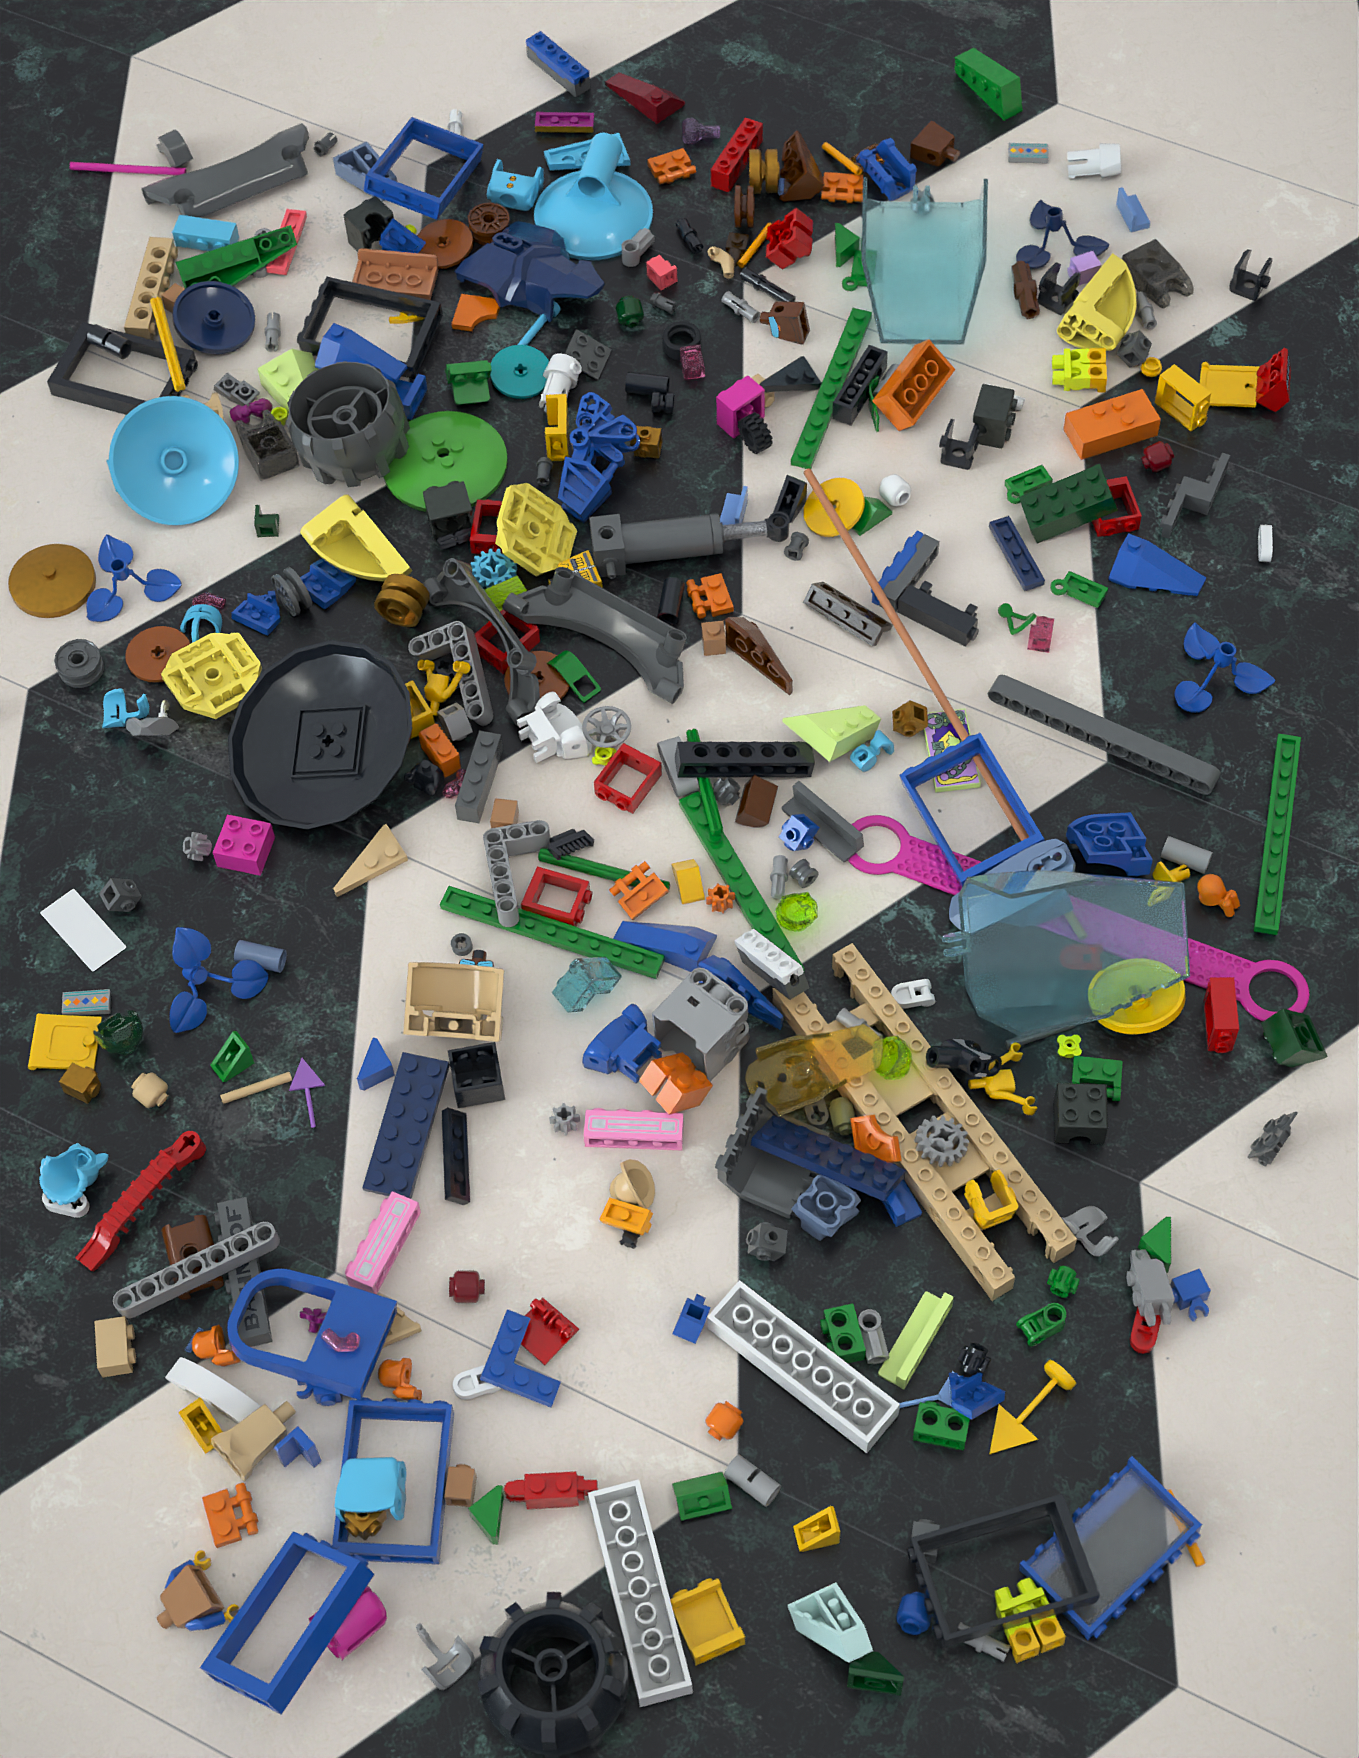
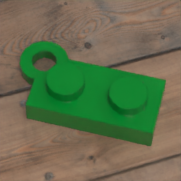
[842,250,875,291]
[1004,465,1053,504]
[1050,571,1108,608]

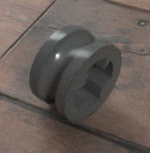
[451,933,473,956]

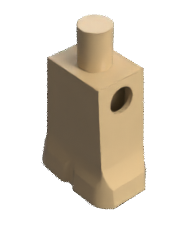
[211,1401,296,1482]

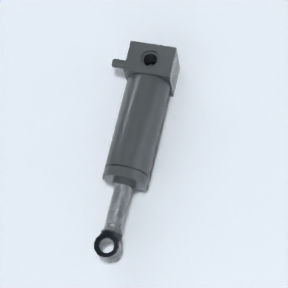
[589,512,790,579]

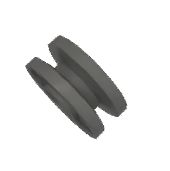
[271,567,312,616]
[54,639,104,688]

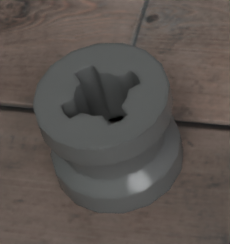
[789,859,819,888]

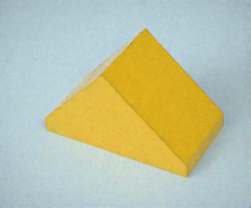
[671,859,705,904]
[178,1397,223,1454]
[793,1506,840,1552]

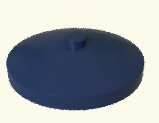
[172,281,255,354]

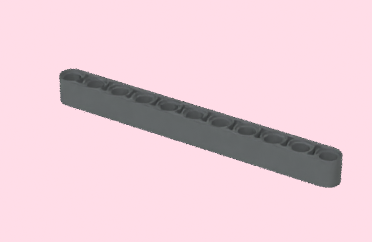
[987,675,1221,795]

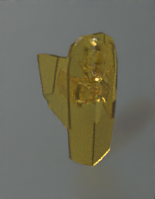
[745,1024,883,1116]

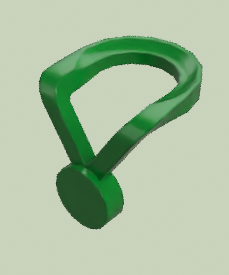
[998,603,1037,635]

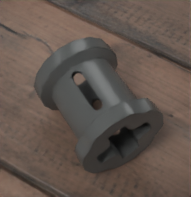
[784,532,809,561]

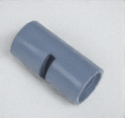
[234,940,287,973]

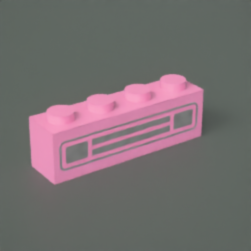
[584,1108,684,1150]
[345,1191,421,1294]

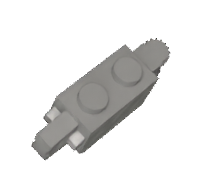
[1126,1249,1175,1326]

